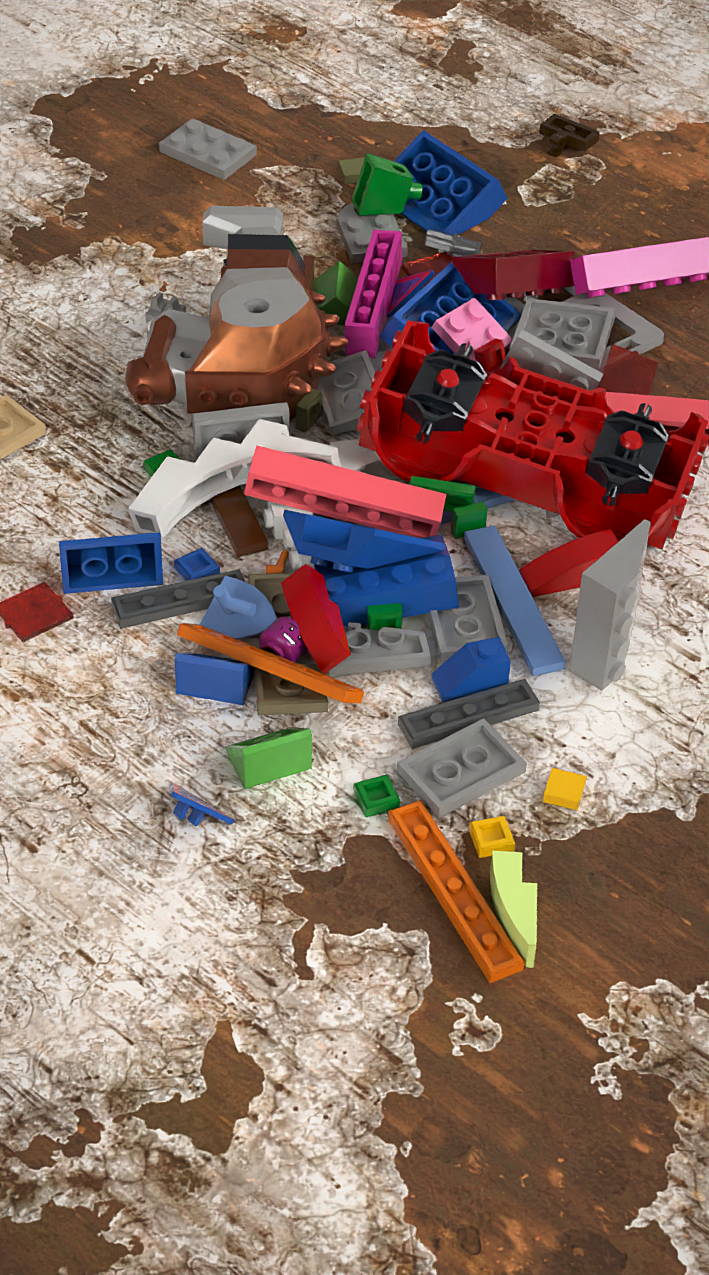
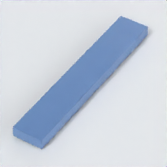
[464,525,566,676]

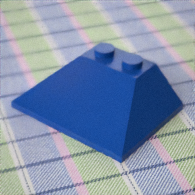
[283,509,446,573]

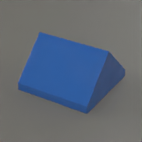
[174,652,254,705]

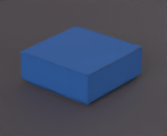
[174,548,220,581]

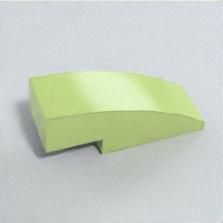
[490,851,537,968]

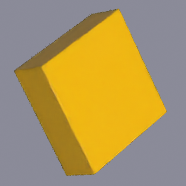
[543,768,587,811]
[469,816,515,858]

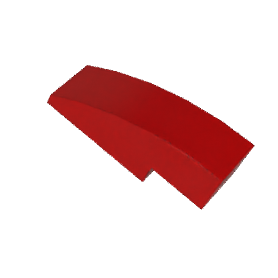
[518,529,618,597]
[281,564,351,674]

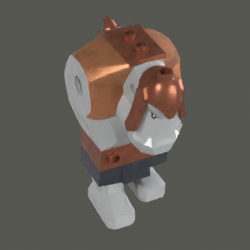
[125,206,349,422]

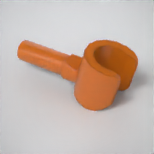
[266,550,289,574]

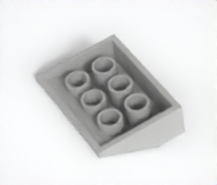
[569,519,651,691]

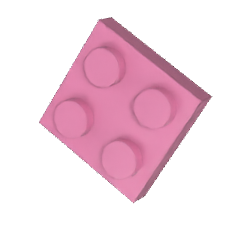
[431,298,513,361]

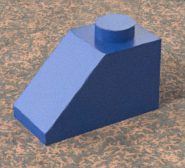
[432,637,511,703]

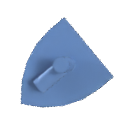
[200,576,277,639]

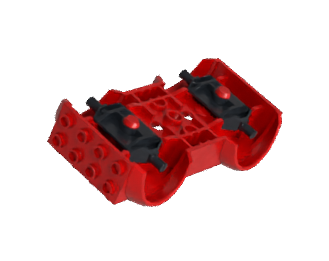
[356,320,709,550]

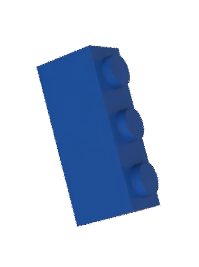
[59,532,163,594]

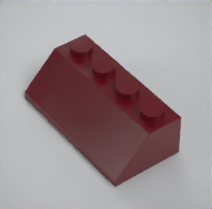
[452,249,574,300]

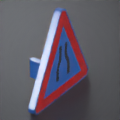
[387,269,435,318]
[169,782,234,826]

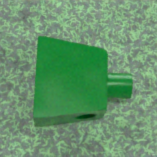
[351,154,422,215]

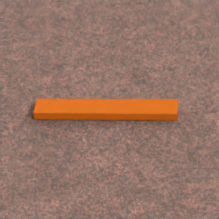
[177,623,364,704]
[388,800,525,983]

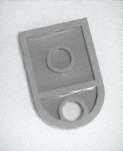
[338,203,408,264]

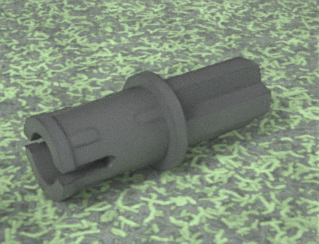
[424,229,482,256]

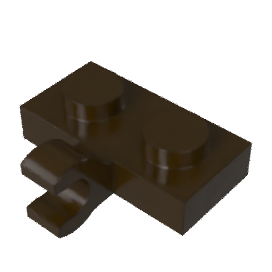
[539,114,600,157]

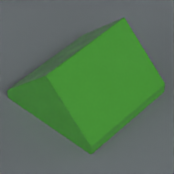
[313,261,359,325]
[225,727,312,789]

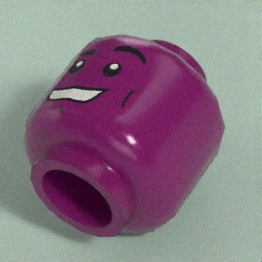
[259,616,308,662]

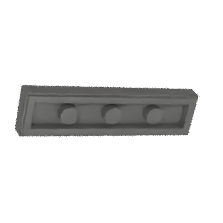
[111,569,245,629]
[398,679,540,749]

